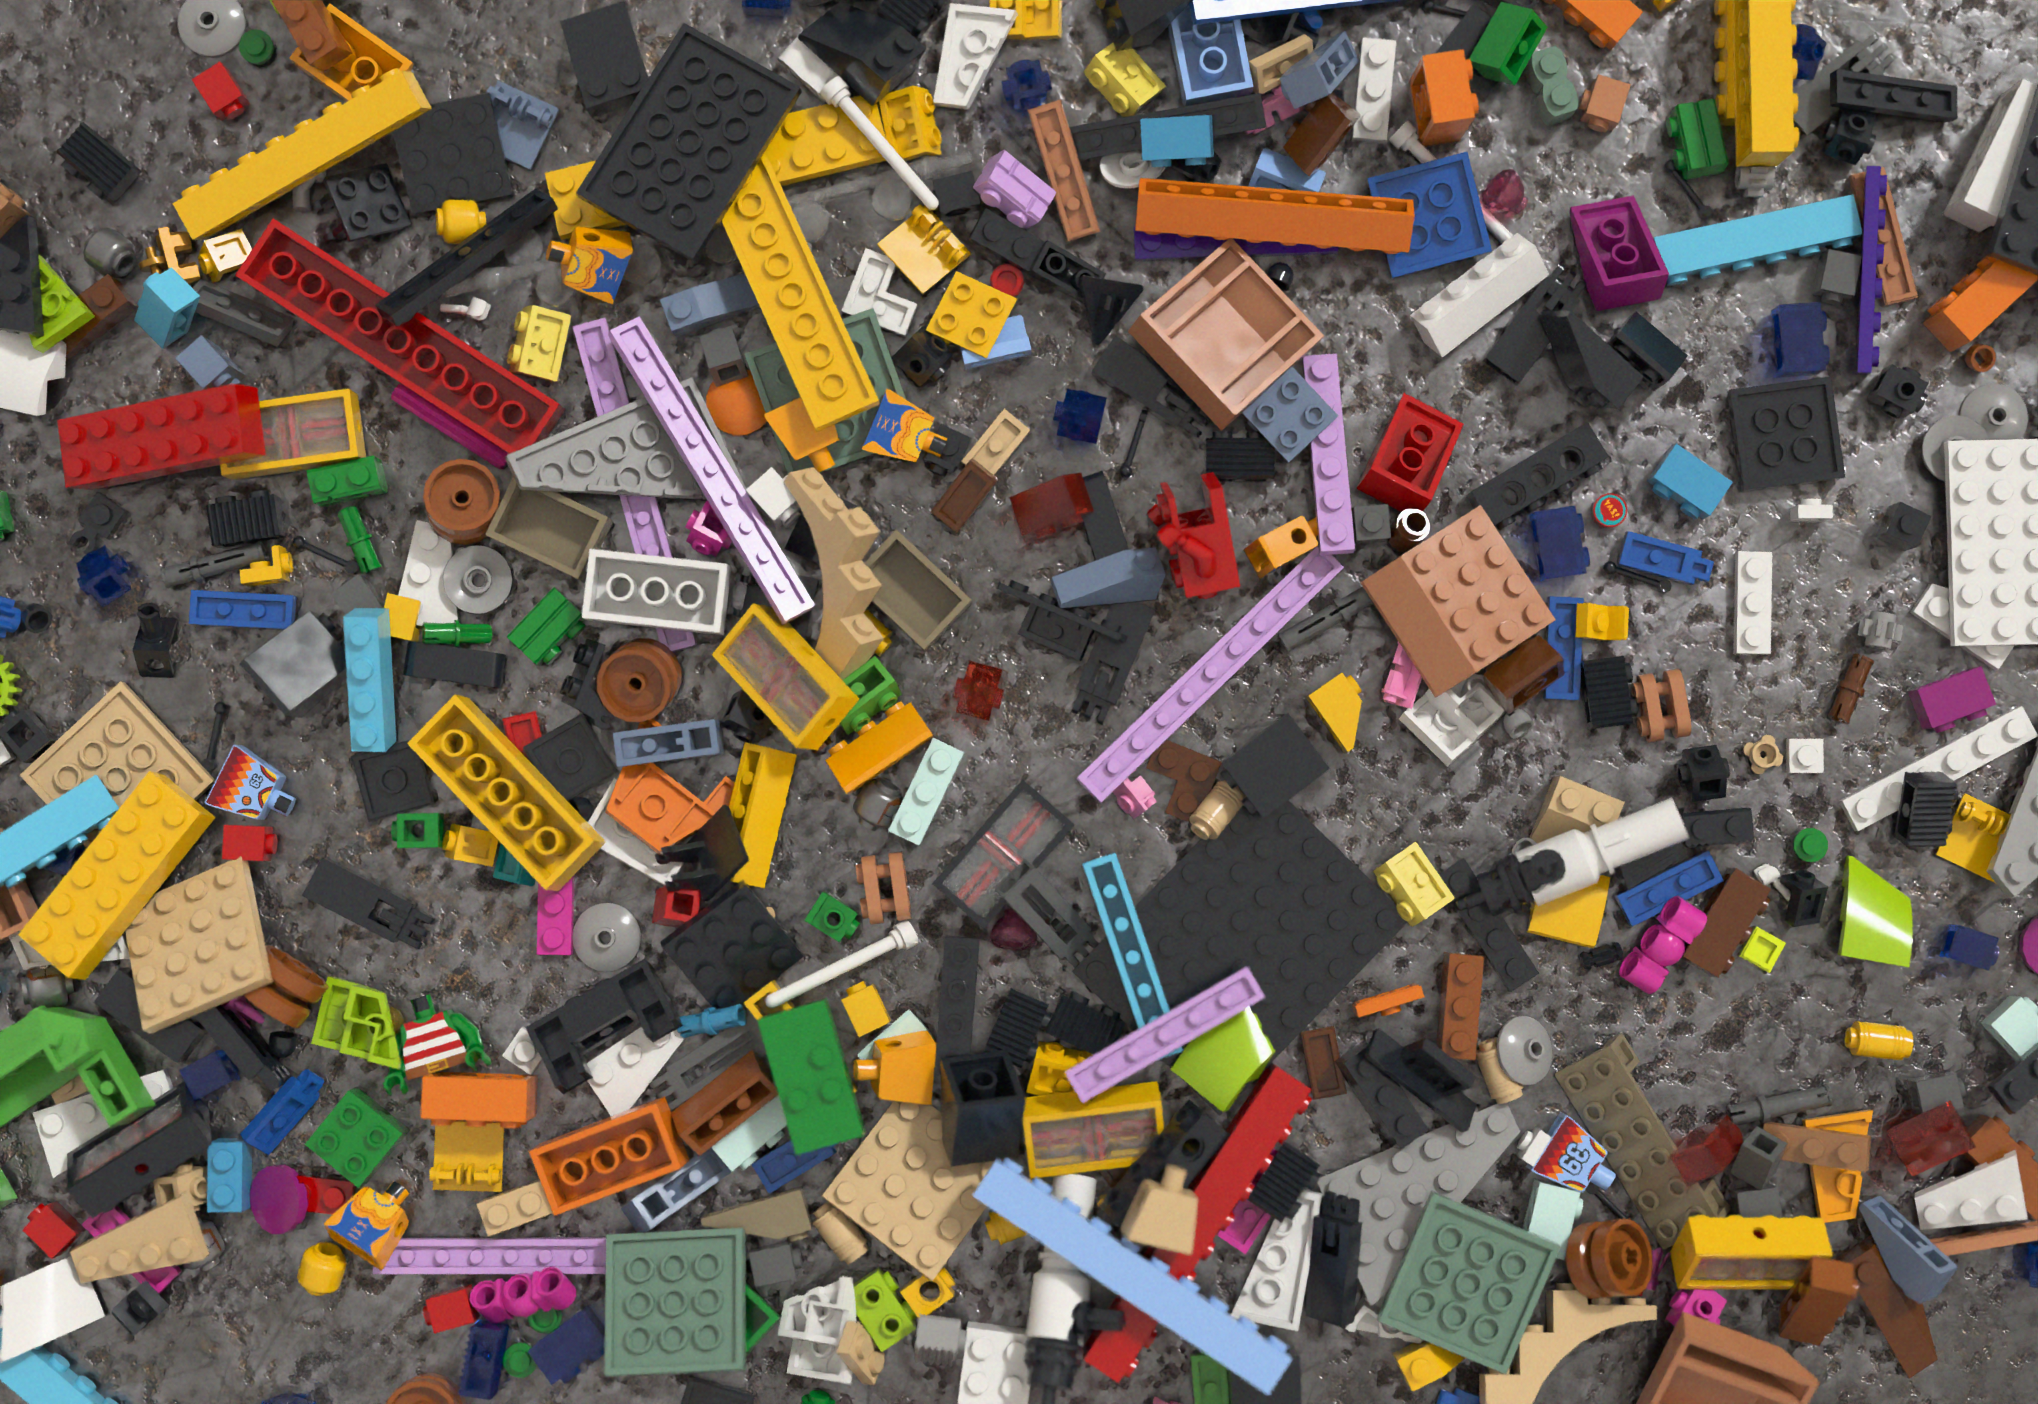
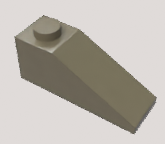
[700,1186,814,1242]

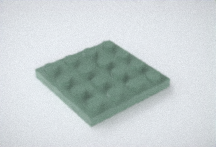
[745,308,906,474]
[1377,1191,1561,1374]
[605,1228,746,1377]

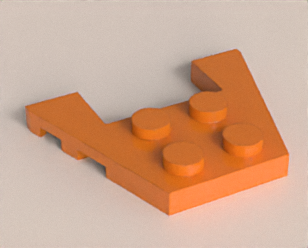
[605,718,735,854]

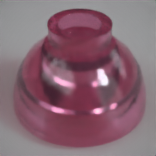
[1482,169,1528,214]
[989,908,1037,950]

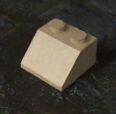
[1529,776,1625,843]

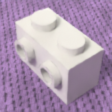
[746,467,801,529]

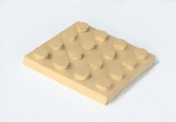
[20,681,216,848]
[125,856,272,1034]
[821,1101,1004,1281]

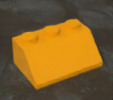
[290,3,414,102]
[825,701,934,795]

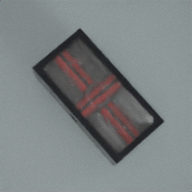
[932,780,1075,929]
[67,1081,212,1219]

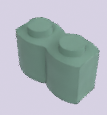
[1525,45,1578,126]

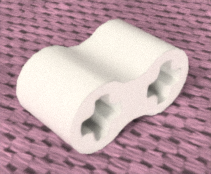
[777,35,839,102]

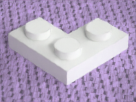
[841,248,917,337]

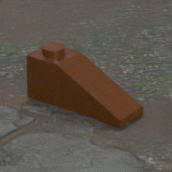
[62,274,138,361]

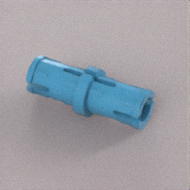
[677,1004,747,1038]

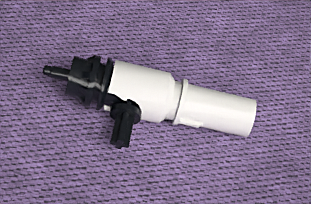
[1456,798,1689,917]
[1023,1174,1126,1404]

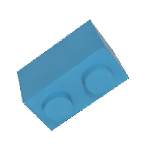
[1140,115,1214,167]
[1647,444,1733,519]
[207,1138,253,1212]

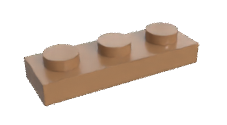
[1763,1122,1871,1172]

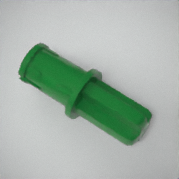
[338,506,382,575]
[422,620,492,647]

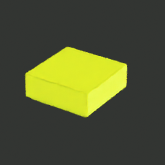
[1737,926,1786,973]

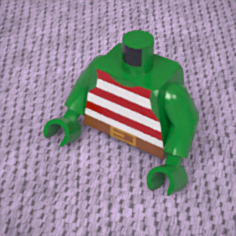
[383,994,491,1096]

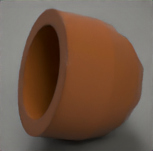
[1964,344,1996,372]

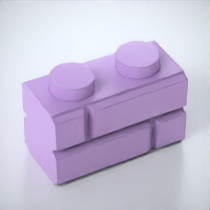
[973,150,1056,230]

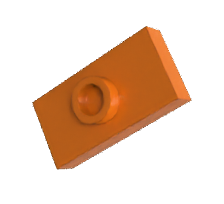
[1351,983,1424,1017]

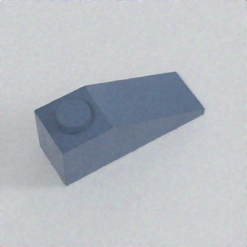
[1279,31,1359,109]
[660,274,760,338]
[1050,547,1166,608]
[613,719,725,767]
[621,1148,732,1233]
[1859,1195,1958,1304]

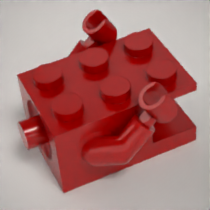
[1147,472,1241,599]

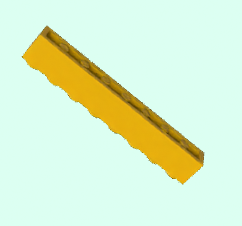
[172,68,432,240]

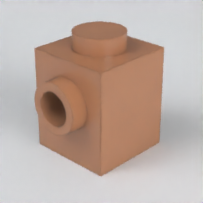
[1578,74,1631,132]

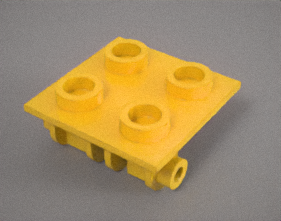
[877,204,971,294]
[926,271,1017,359]
[1935,793,2011,883]
[429,1121,504,1192]

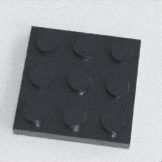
[393,92,514,214]
[1727,377,1845,492]
[660,880,804,1009]

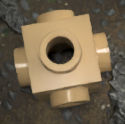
[153,1161,208,1212]

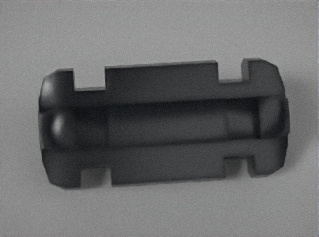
[1580,942,1624,970]

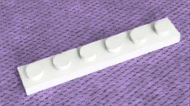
[1839,706,2038,831]

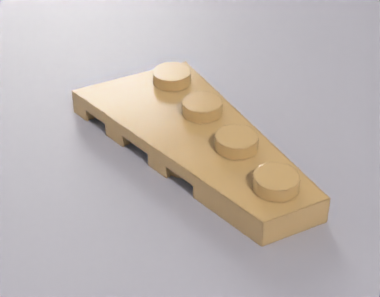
[70,1191,209,1283]

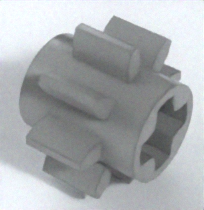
[1735,166,1775,197]
[1858,611,1904,650]

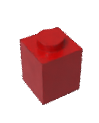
[191,62,250,121]
[222,825,278,861]
[652,885,701,928]
[22,1201,86,1259]
[423,1284,480,1334]

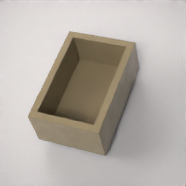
[485,476,613,582]
[865,529,972,652]

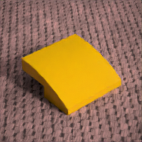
[990,0,1062,40]
[1527,875,1610,949]

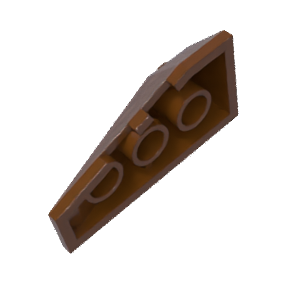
[1834,1235,1938,1379]

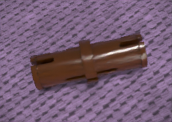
[1828,653,1874,725]

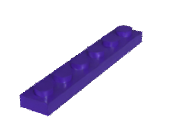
[1856,166,1887,375]
[1133,225,1338,261]

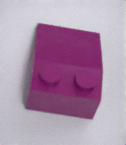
[1569,195,1669,311]

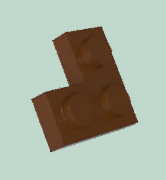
[1146,740,1222,823]

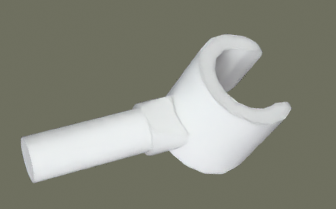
[440,297,491,321]
[1754,864,1791,902]

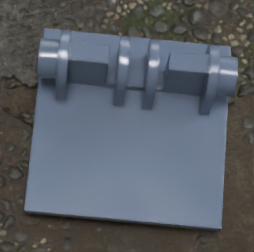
[486,81,559,170]
[1242,366,1338,463]

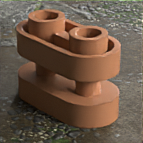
[1631,669,1691,743]
[855,851,912,925]

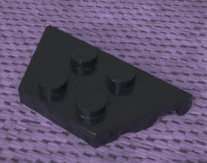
[0,215,44,337]

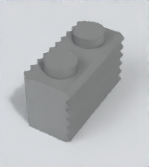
[914,1314,967,1368]

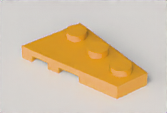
[1802,1109,1873,1223]

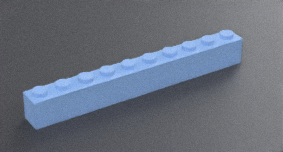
[973,1157,1292,1395]

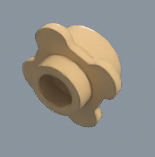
[1743,735,1783,774]

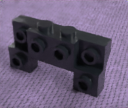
[526,959,683,1094]

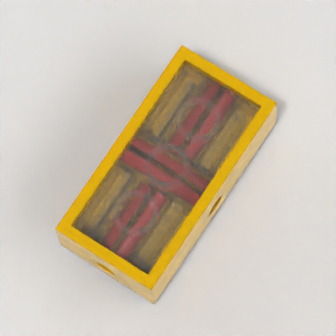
[220,389,366,480]
[712,603,859,750]
[1023,1081,1164,1179]
[1670,1215,1833,1289]

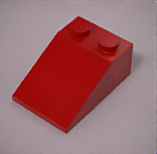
[1356,393,1464,512]

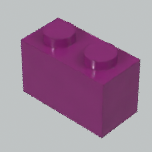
[1908,666,1996,733]

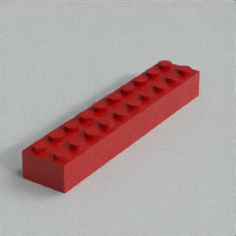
[235,218,565,454]
[1083,1063,1312,1383]

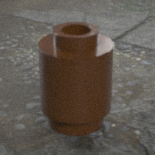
[1388,509,1430,552]

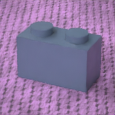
[176,335,246,389]

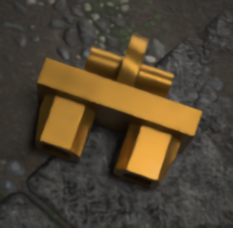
[139,227,200,286]

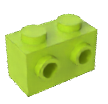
[853,1267,918,1352]

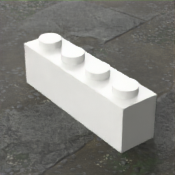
[1410,233,1549,357]

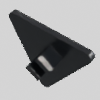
[1079,275,1143,345]

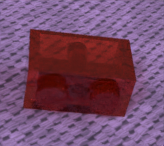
[1009,472,1094,539]
[1887,1101,1976,1177]
[1670,1115,1744,1186]

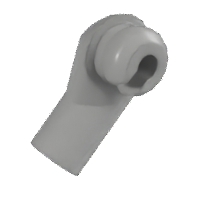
[292,171,326,210]

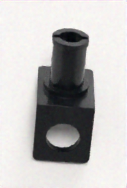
[1241,12,1319,50]
[132,603,177,678]

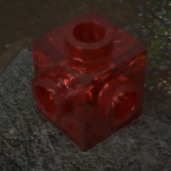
[953,661,1004,721]

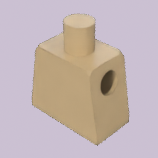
[1120,1165,1198,1255]

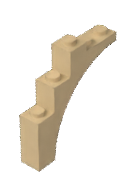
[784,467,883,680]
[1479,1283,1657,1404]

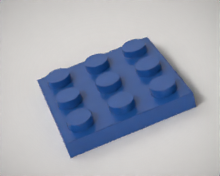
[1367,151,1492,278]

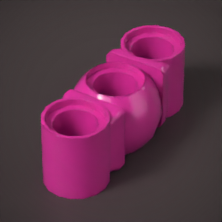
[1619,896,1707,994]
[469,1267,577,1323]

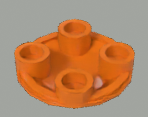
[706,369,767,437]

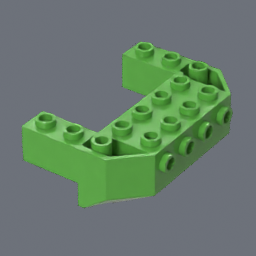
[0,1005,156,1210]

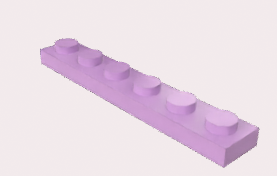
[1302,354,1355,555]
[1065,966,1265,1103]

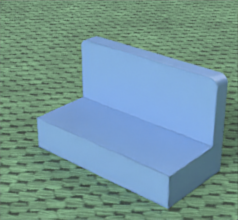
[1248,148,1326,192]
[960,315,1031,370]

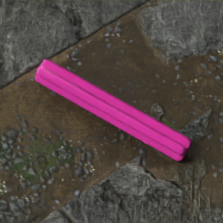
[391,384,509,469]

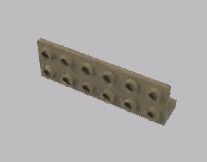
[1555,1032,1731,1249]

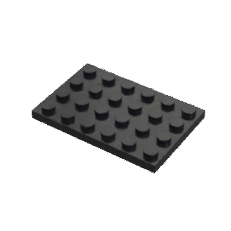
[576,23,802,263]

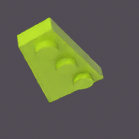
[29,255,95,353]

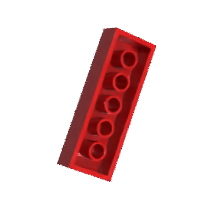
[57,383,266,490]

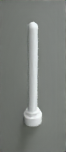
[819,76,939,210]
[1389,120,1513,243]
[765,920,918,1008]

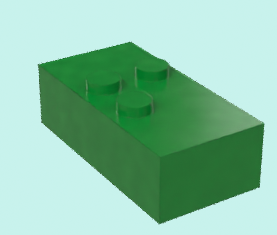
[757,998,866,1155]

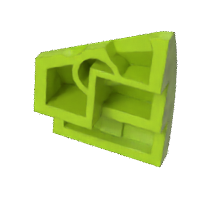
[1837,856,1913,967]
[311,976,401,1069]
[1171,1007,1275,1112]

